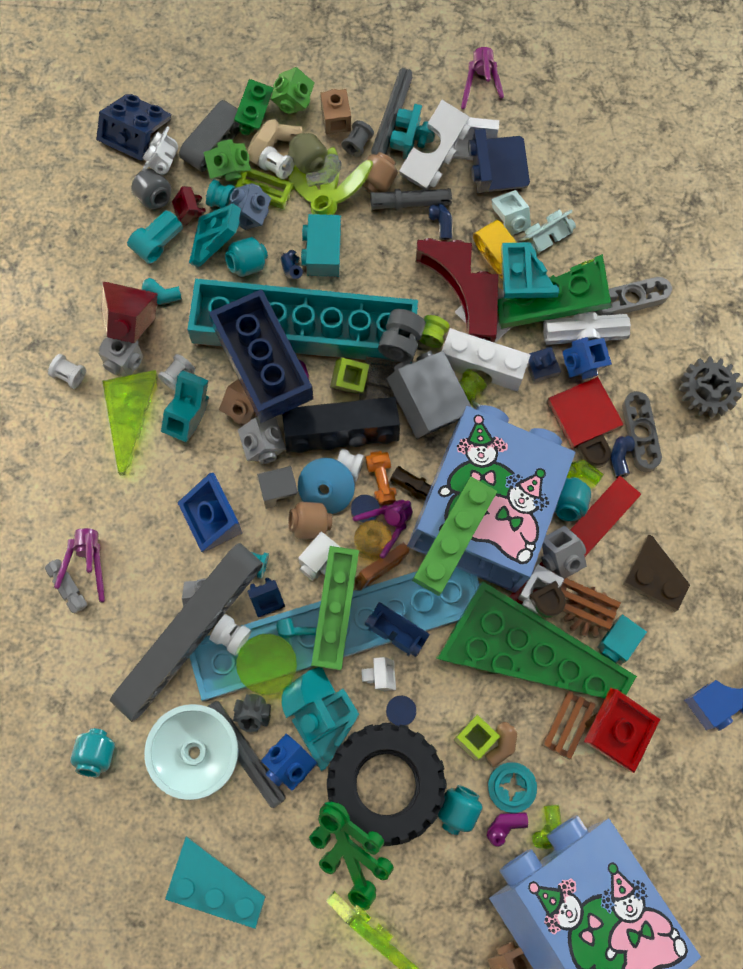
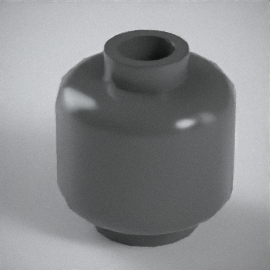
[131,168,172,210]

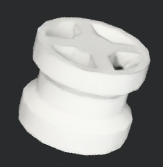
[337,449,364,482]

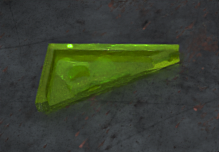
[102,370,158,476]
[326,891,420,969]

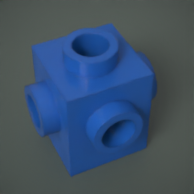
[562,337,612,380]
[261,733,318,791]

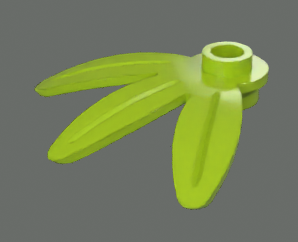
[285,147,373,215]

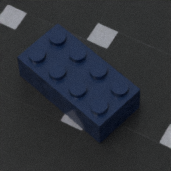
[209,289,313,423]

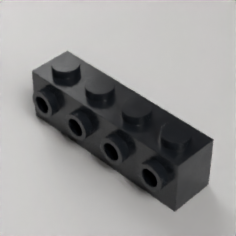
[282,397,400,453]

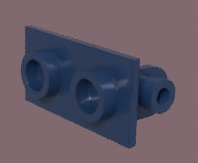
[364,602,430,657]

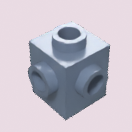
[229,183,271,230]

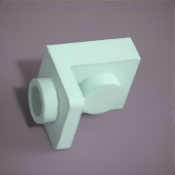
[491,190,531,235]

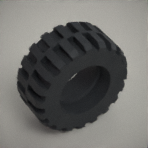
[327,723,447,846]

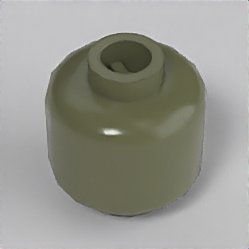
[288,133,328,174]

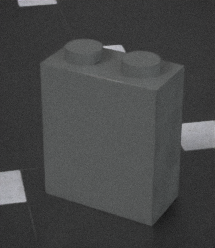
[386,351,471,439]

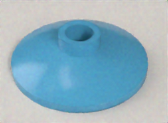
[298,458,355,514]

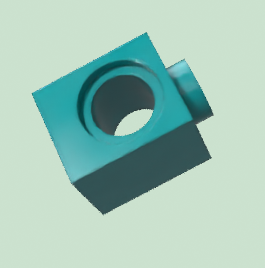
[597,614,647,665]

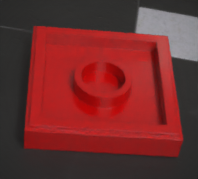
[547,376,624,449]
[584,688,661,773]

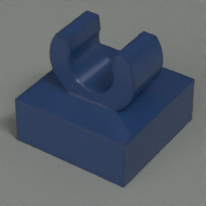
[527,347,561,383]
[247,578,285,617]

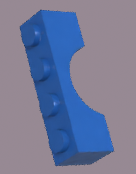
[684,680,743,731]

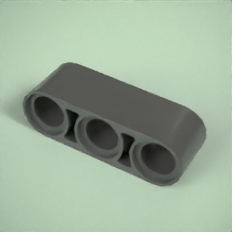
[179,100,240,172]

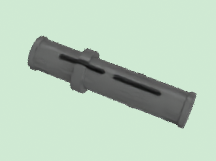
[370,188,452,211]

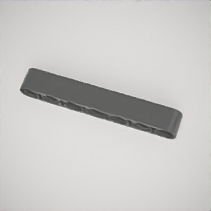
[110,543,263,722]

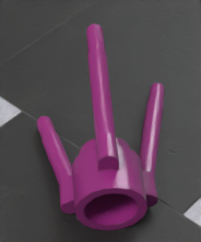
[461,47,504,109]
[353,500,413,559]
[54,528,105,603]

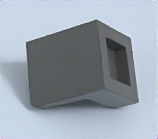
[257,466,298,509]

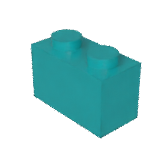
[301,214,341,277]

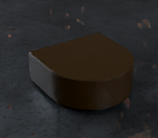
[576,434,611,468]
[528,581,566,618]

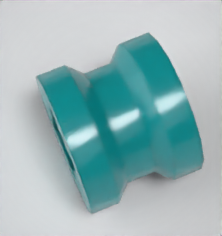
[206,180,235,208]

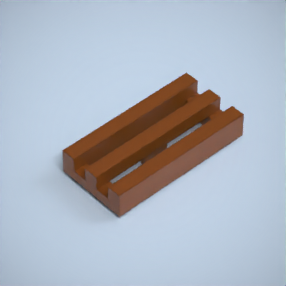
[354,542,410,591]
[560,578,621,631]
[542,691,596,760]

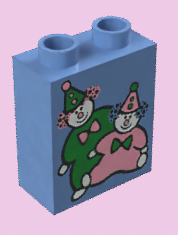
[407,405,575,593]
[489,815,701,969]

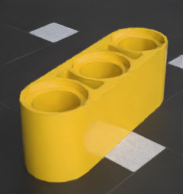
[473,220,517,281]

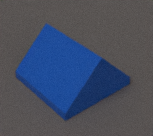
[177,472,243,552]

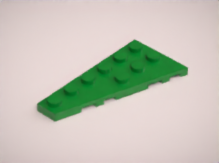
[436,581,637,699]

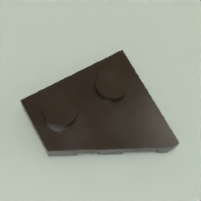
[623,535,690,612]

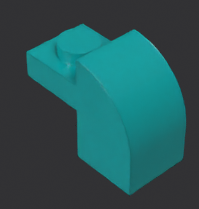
[161,370,209,442]
[282,667,336,742]

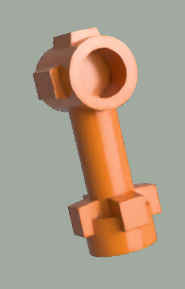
[365,450,397,505]

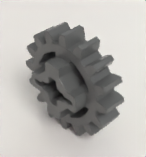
[679,356,743,418]

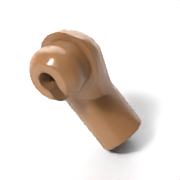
[484,722,517,768]

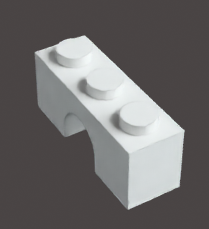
[399,100,471,190]
[442,328,530,392]

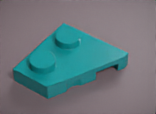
[189,204,241,268]
[501,242,559,298]
[292,688,359,772]

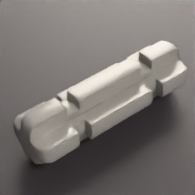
[45,559,87,613]

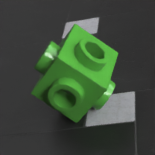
[270,67,315,115]
[204,139,251,181]

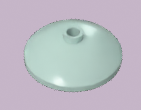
[144,704,238,800]

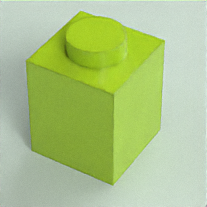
[330,358,369,394]
[454,714,500,762]

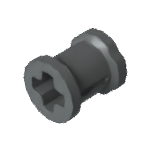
[341,120,374,157]

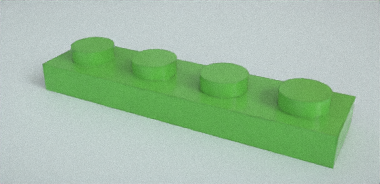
[412,477,497,596]
[311,546,359,671]

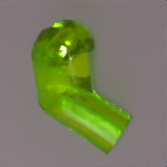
[566,460,604,485]
[532,804,562,850]

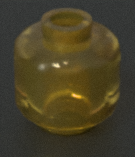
[354,520,392,561]

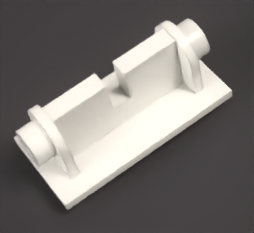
[142,126,178,175]

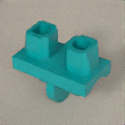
[390,104,436,159]

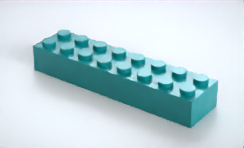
[187,278,418,364]

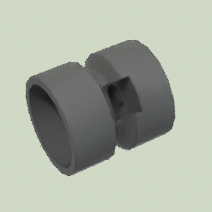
[378,309,426,363]

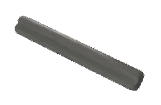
[371,68,413,155]
[207,701,286,808]

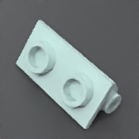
[518,209,576,254]

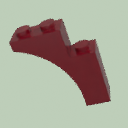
[415,238,498,343]

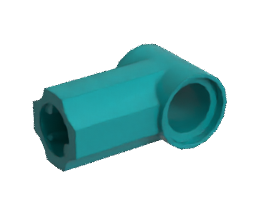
[127,210,183,264]

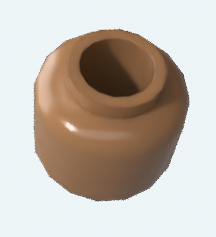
[361,152,398,193]
[288,502,332,540]

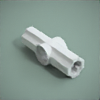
[543,312,631,345]

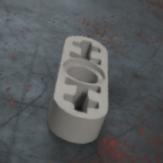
[595,277,672,316]

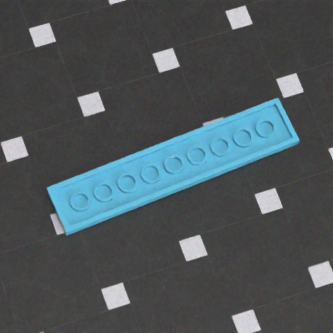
[190,568,480,702]

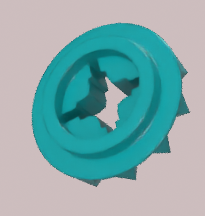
[488,762,537,813]

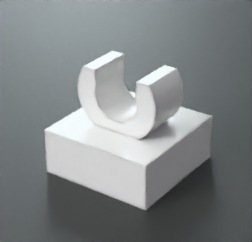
[361,657,396,691]

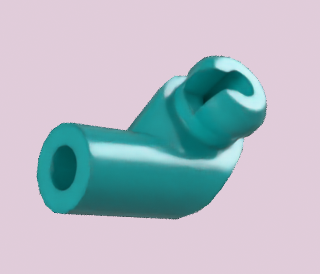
[141,278,182,304]

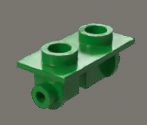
[234,79,274,136]

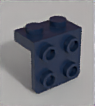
[468,128,530,193]

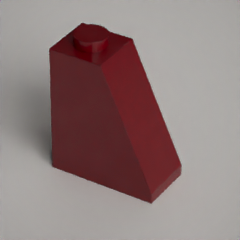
[101,281,158,343]

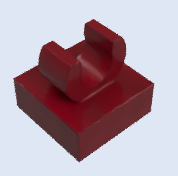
[172,186,206,225]

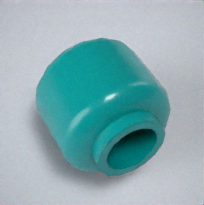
[225,237,268,277]
[554,477,592,521]
[70,728,115,777]
[437,785,483,835]

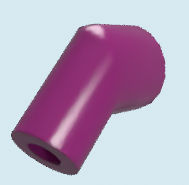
[487,812,528,847]

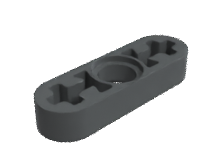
[622,391,662,473]

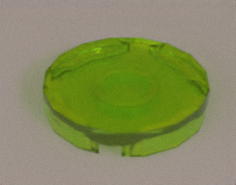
[236,634,297,695]

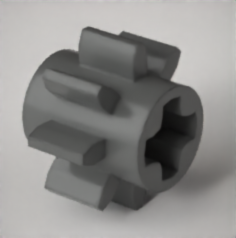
[233,694,271,732]

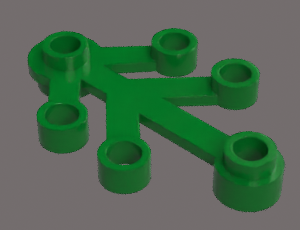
[309,802,394,910]

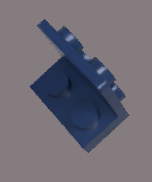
[96,94,171,161]

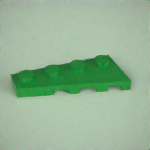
[498,254,612,329]

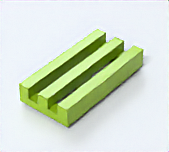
[235,168,294,210]

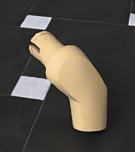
[247,119,302,165]

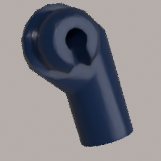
[429,204,453,240]
[280,250,303,279]
[610,436,635,478]

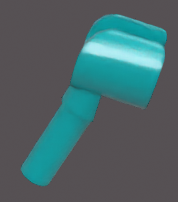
[276,618,317,639]

